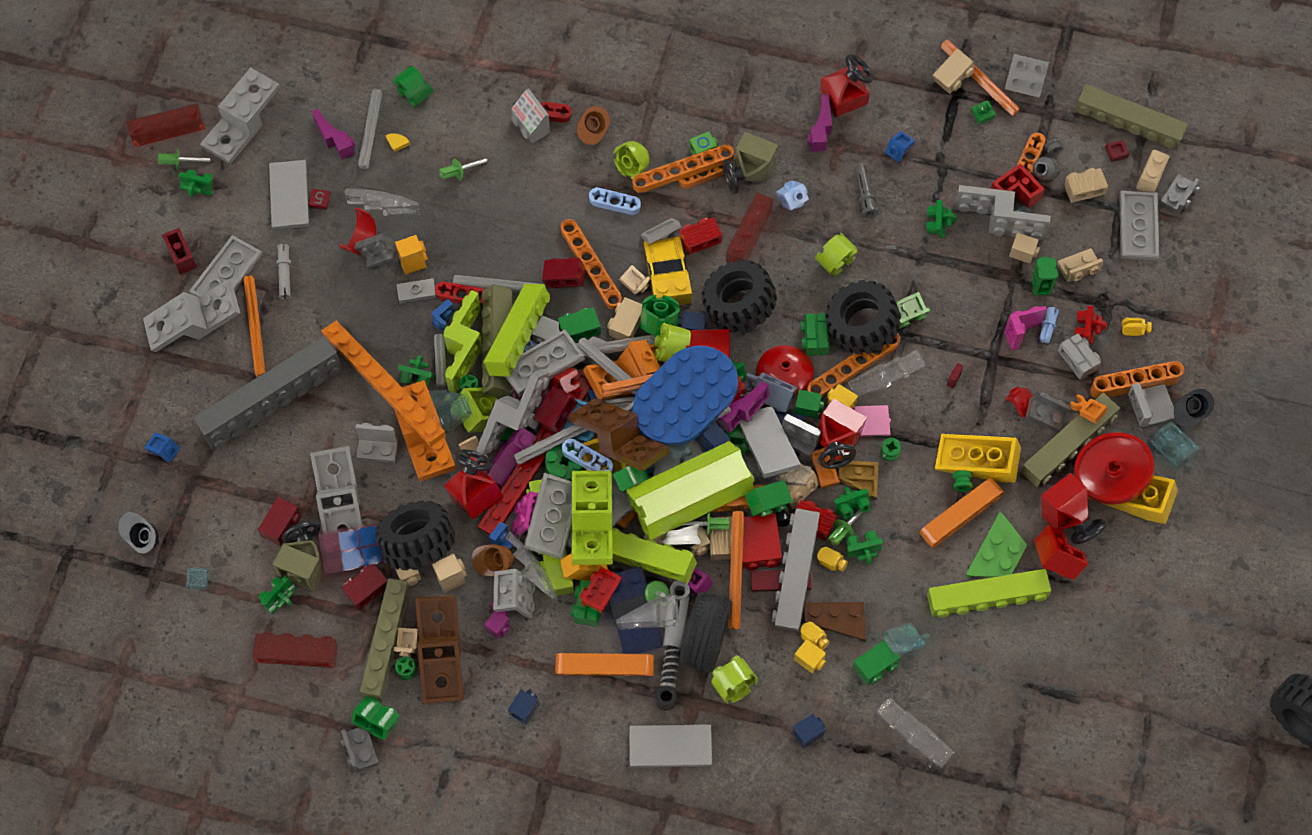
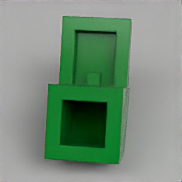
[612,466,649,493]

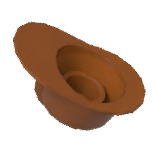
[577,106,610,145]
[472,544,516,576]

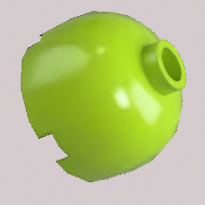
[614,141,650,179]

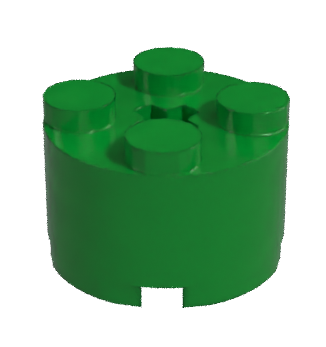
[392,65,434,108]
[640,295,679,337]
[545,443,585,481]

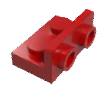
[580,566,622,613]

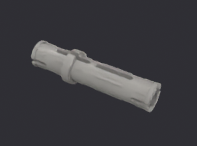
[276,244,291,299]

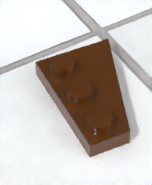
[804,602,866,642]

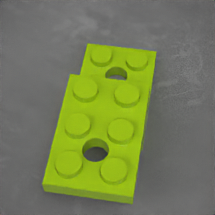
[443,290,482,395]
[572,471,612,565]

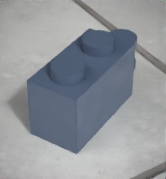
[743,373,798,413]

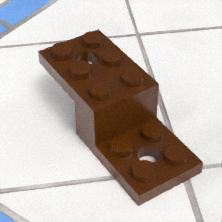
[569,398,669,471]
[415,594,464,704]

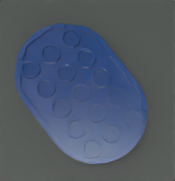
[633,346,738,446]

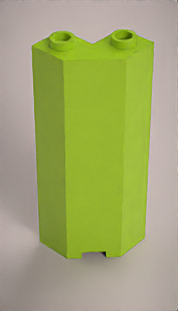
[626,441,755,540]

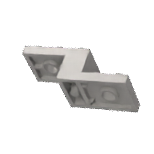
[200,67,281,164]
[954,185,1051,240]
[143,280,241,352]
[476,370,549,455]
[310,446,363,552]

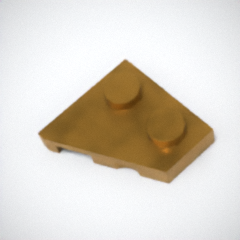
[838,460,878,500]

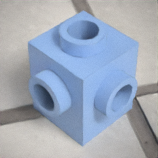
[776,181,809,210]

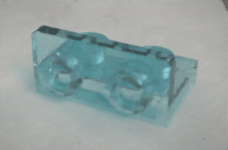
[434,392,472,434]
[1150,421,1199,468]
[881,622,930,655]

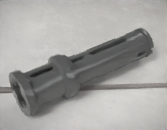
[855,164,879,218]

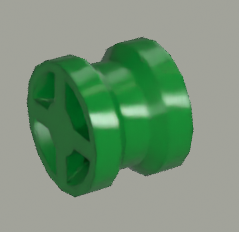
[459,374,479,391]
[881,438,901,461]
[953,470,973,492]
[395,656,417,680]

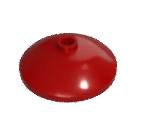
[757,345,814,397]

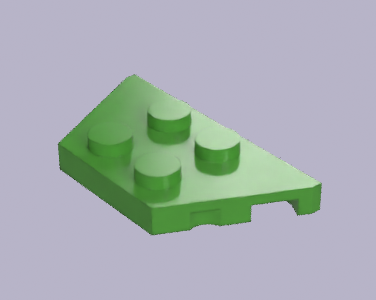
[965,512,1027,579]

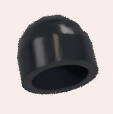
[776,510,790,527]

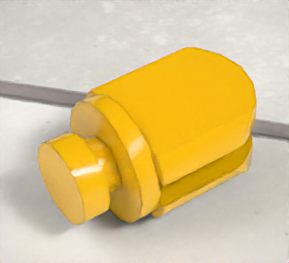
[1122,318,1151,336]
[818,547,848,572]
[801,622,830,650]

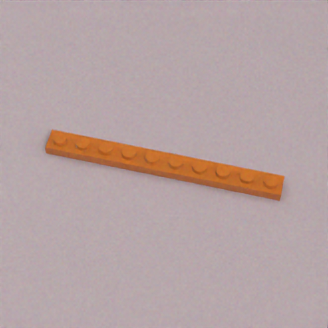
[321,320,446,447]

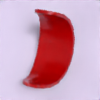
[339,208,376,255]

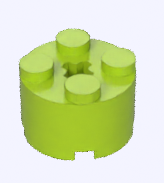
[815,233,858,277]
[654,323,691,363]
[711,656,758,704]

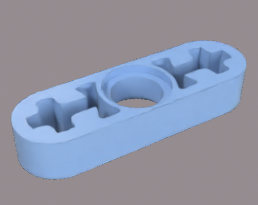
[589,188,641,215]
[562,439,613,472]

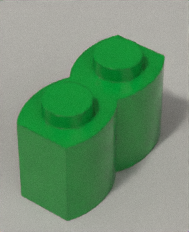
[351,696,400,740]

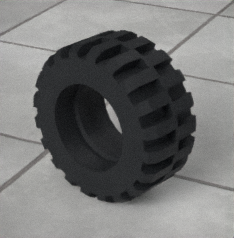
[702,260,777,333]
[825,280,901,355]
[375,500,455,571]
[1270,674,1312,749]

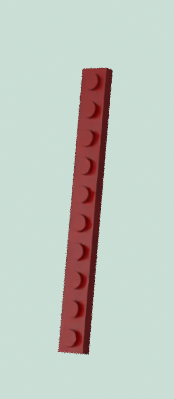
[477,370,592,535]

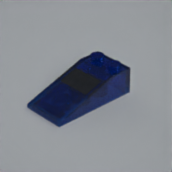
[609,566,663,654]

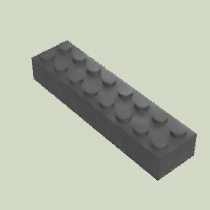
[193,336,342,450]

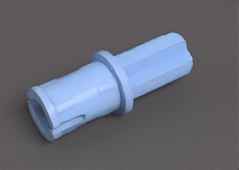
[1039,307,1059,343]

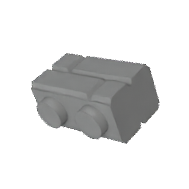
[1058,334,1101,380]

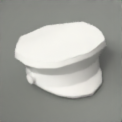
[662,524,701,545]

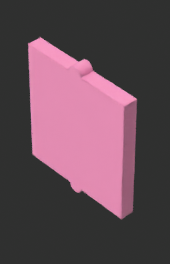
[854,405,891,437]

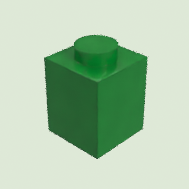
[795,390,824,419]

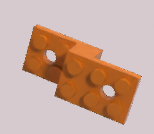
[583,344,664,401]
[394,380,457,482]

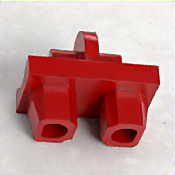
[1075,306,1107,345]

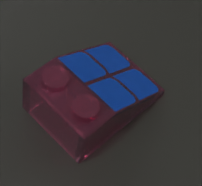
[318,523,385,574]

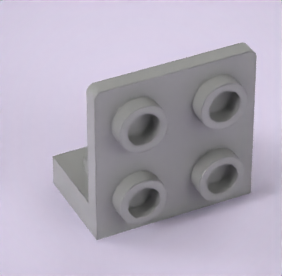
[1005,54,1049,97]
[1128,383,1175,428]
[355,423,399,464]
[493,569,535,618]

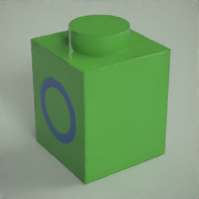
[689,132,718,160]

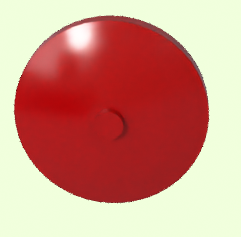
[1075,432,1155,505]

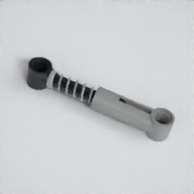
[656,581,690,711]

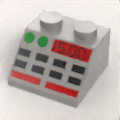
[511,89,550,144]

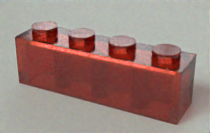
[127,103,205,147]
[726,192,774,262]
[252,632,338,668]

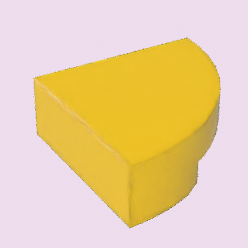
[386,134,410,152]

